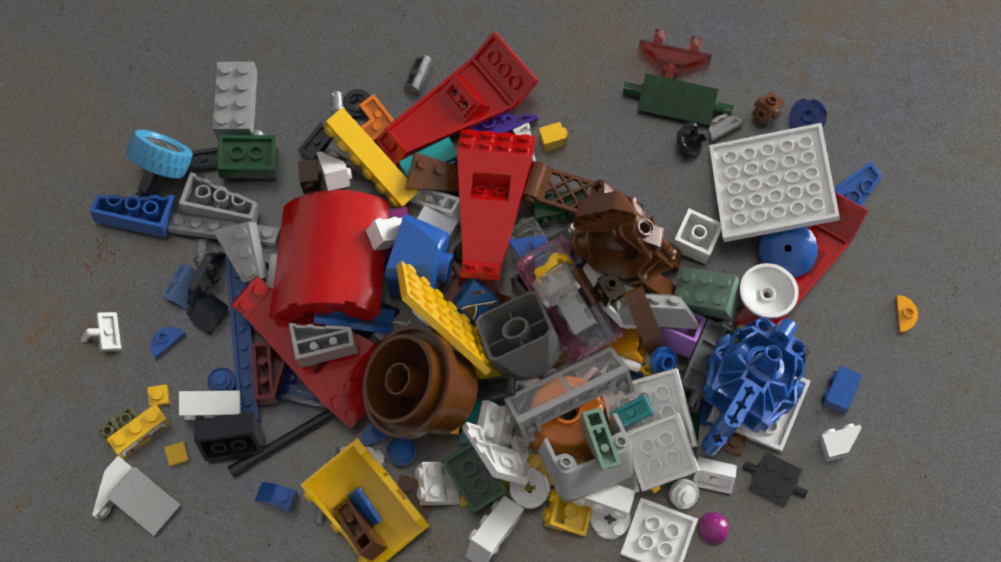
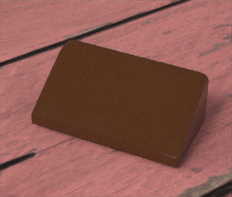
[570,268,601,308]

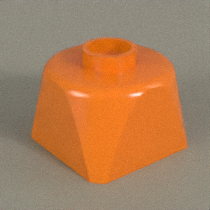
[529,378,605,461]

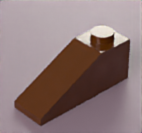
[333,497,387,561]

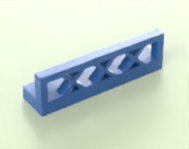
[313,307,395,334]

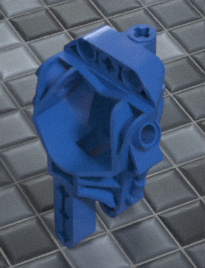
[701,318,806,456]

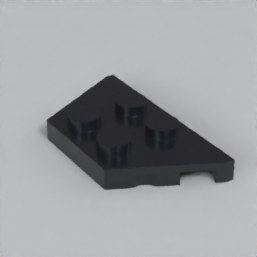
[187,251,225,316]

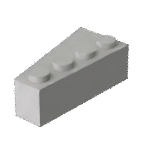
[179,172,260,223]

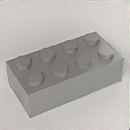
[213,62,257,138]

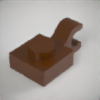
[714,432,747,456]

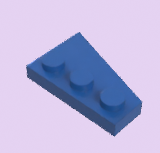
[834,161,882,206]

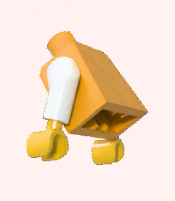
[603,328,654,378]

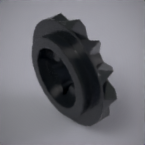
[343,89,370,117]

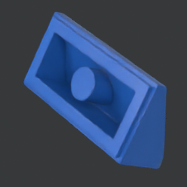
[348,487,382,526]

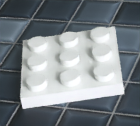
[626,413,700,491]
[620,498,698,562]

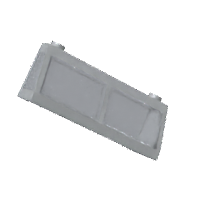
[504,347,635,445]

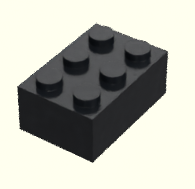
[194,412,263,461]

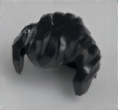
[676,121,707,155]

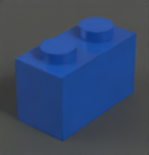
[822,365,863,415]

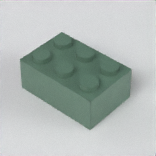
[674,267,741,320]

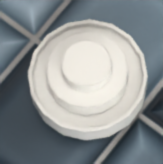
[669,479,699,509]

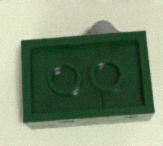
[218,130,276,179]

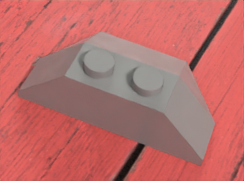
[619,293,699,329]

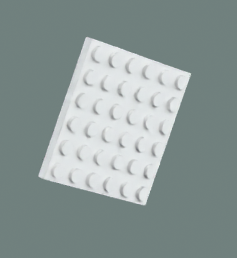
[709,123,840,242]

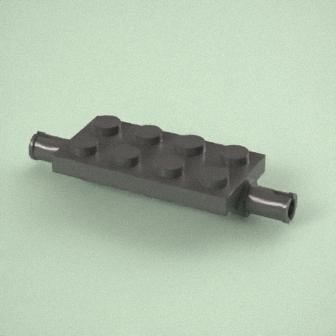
[681,310,740,413]

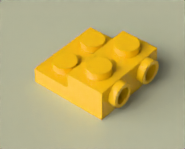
[542,487,592,537]

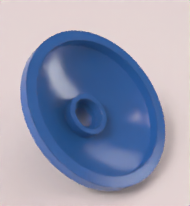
[759,227,818,278]

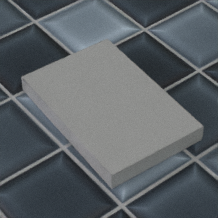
[107,467,180,536]

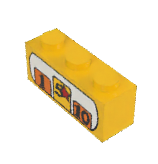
[106,403,171,459]

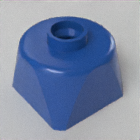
[385,214,454,296]

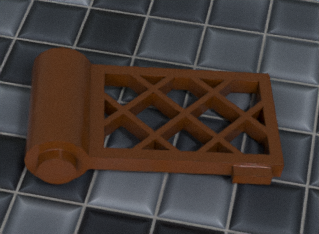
[522,161,595,214]

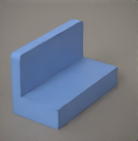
[161,264,197,309]

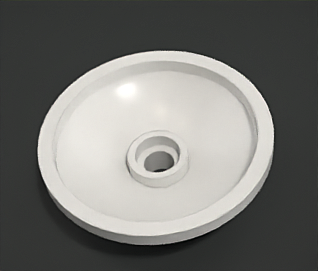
[740,263,798,319]

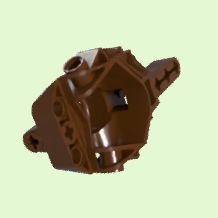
[572,179,682,295]

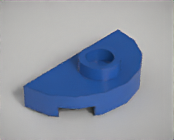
[150,326,186,359]
[361,423,390,447]

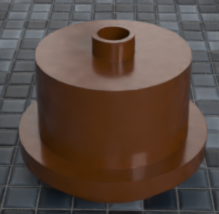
[362,325,478,439]

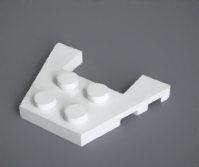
[462,422,529,485]

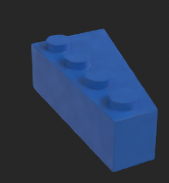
[90,195,178,238]

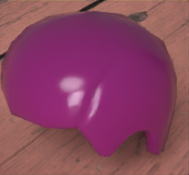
[698,512,729,545]

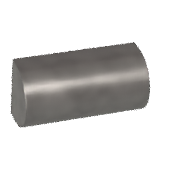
[403,55,433,95]

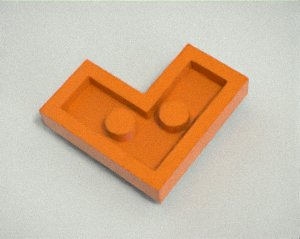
[359,94,394,141]

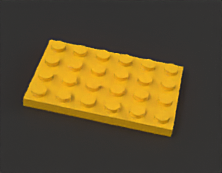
[396,261,491,375]

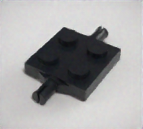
[743,452,808,506]

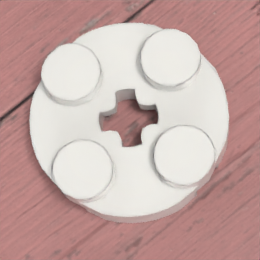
[509,468,550,509]
[590,510,631,540]

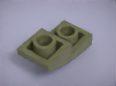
[96,405,139,445]

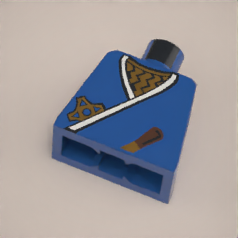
[454,278,501,321]

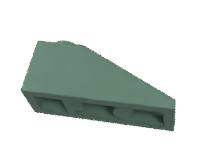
[578,407,621,471]

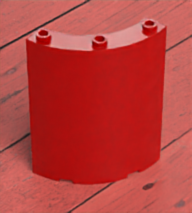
[269,189,389,325]

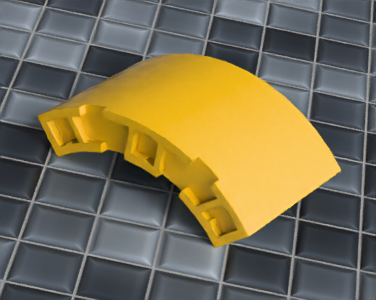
[300,438,430,562]

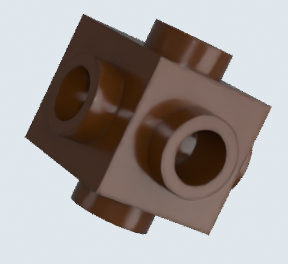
[752,91,785,124]

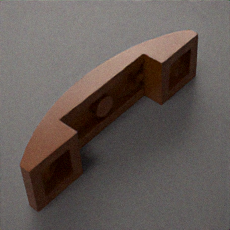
[624,286,667,356]

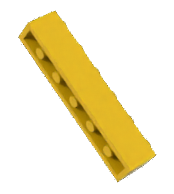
[323,107,419,209]

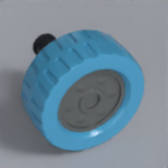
[126,130,193,197]

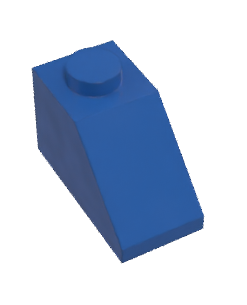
[255,482,299,514]

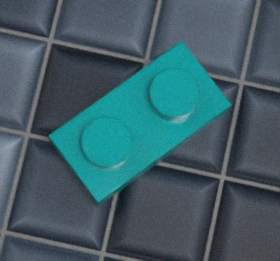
[609,395,655,429]

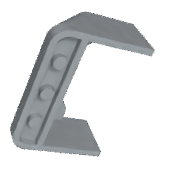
[538,413,634,502]

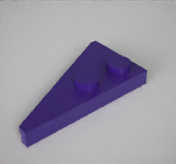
[470,114,538,133]

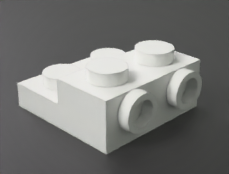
[477,400,516,448]
[415,462,460,505]

